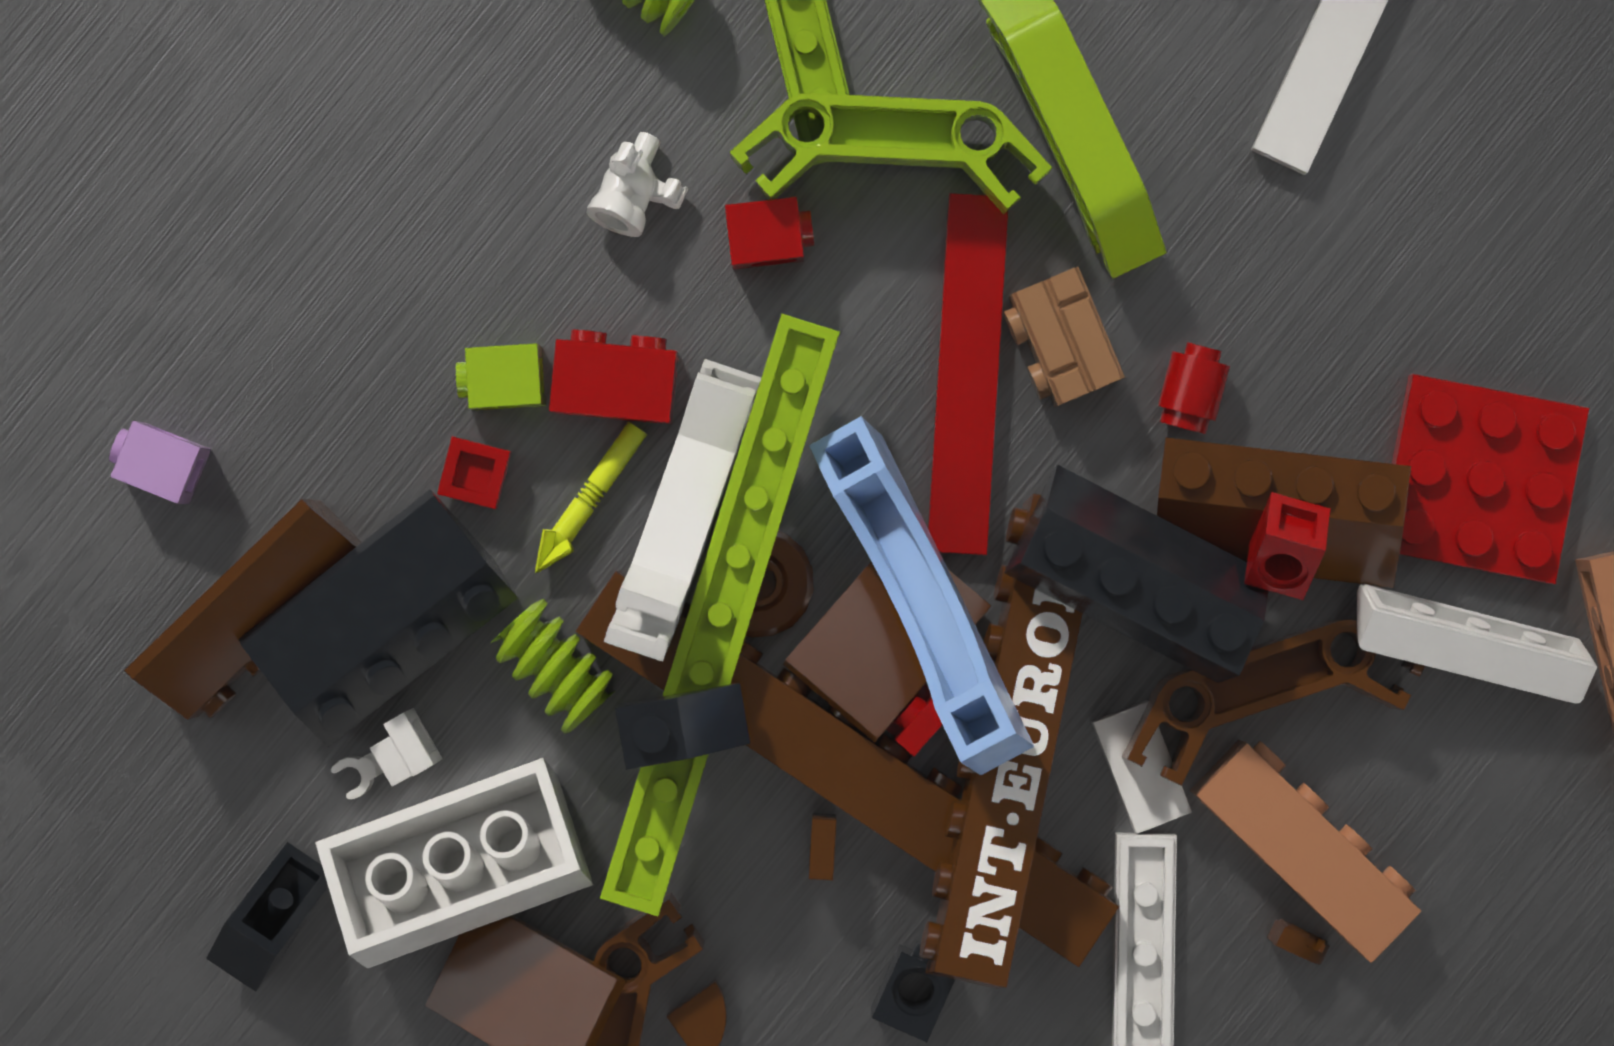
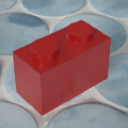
[549,330,679,425]

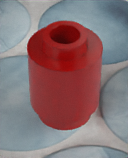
[1158,342,1230,434]

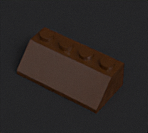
[1157,437,1411,588]
[124,499,362,720]

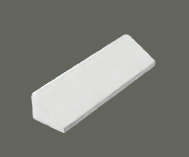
[1357,583,1597,704]

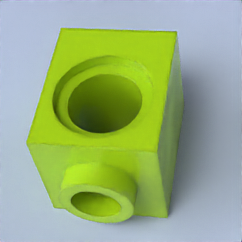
[456,343,546,411]

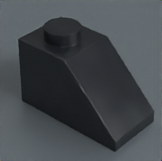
[615,683,750,770]
[206,842,329,992]

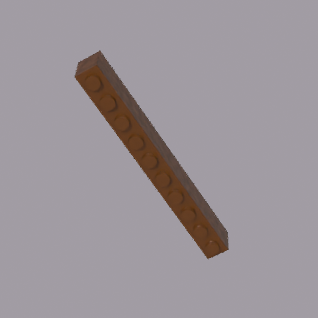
[575,570,1119,967]

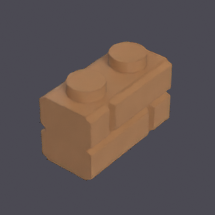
[1003,266,1125,407]

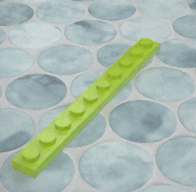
[600,313,840,917]

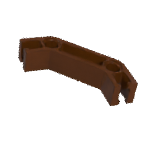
[1122,619,1425,786]
[593,892,705,1046]

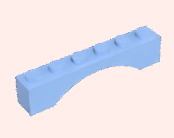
[809,416,1035,775]

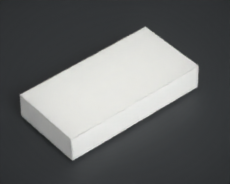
[1091,700,1192,834]

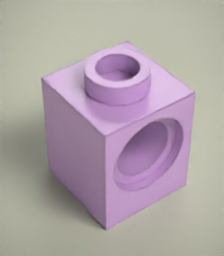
[109,421,211,504]

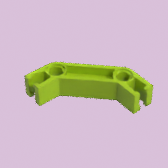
[978,0,1167,279]
[730,93,1052,214]

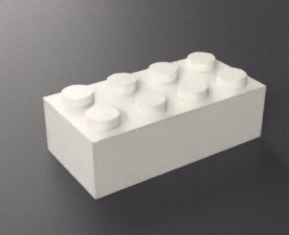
[315,758,593,969]

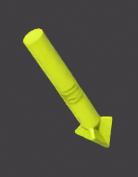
[535,421,647,573]

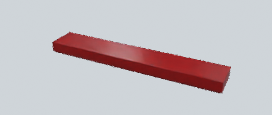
[928,193,1008,555]

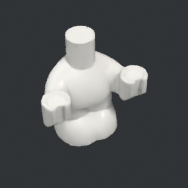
[586,132,688,237]

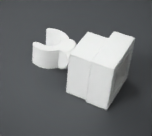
[331,708,443,799]

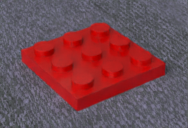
[1392,374,1590,584]

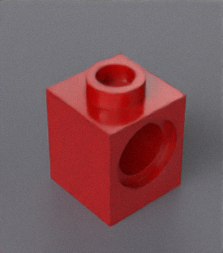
[725,197,814,270]
[1244,492,1330,600]

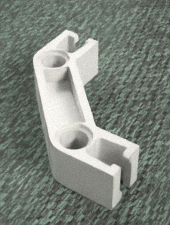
[604,359,761,662]

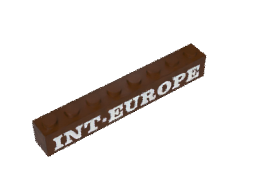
[920,493,1083,989]

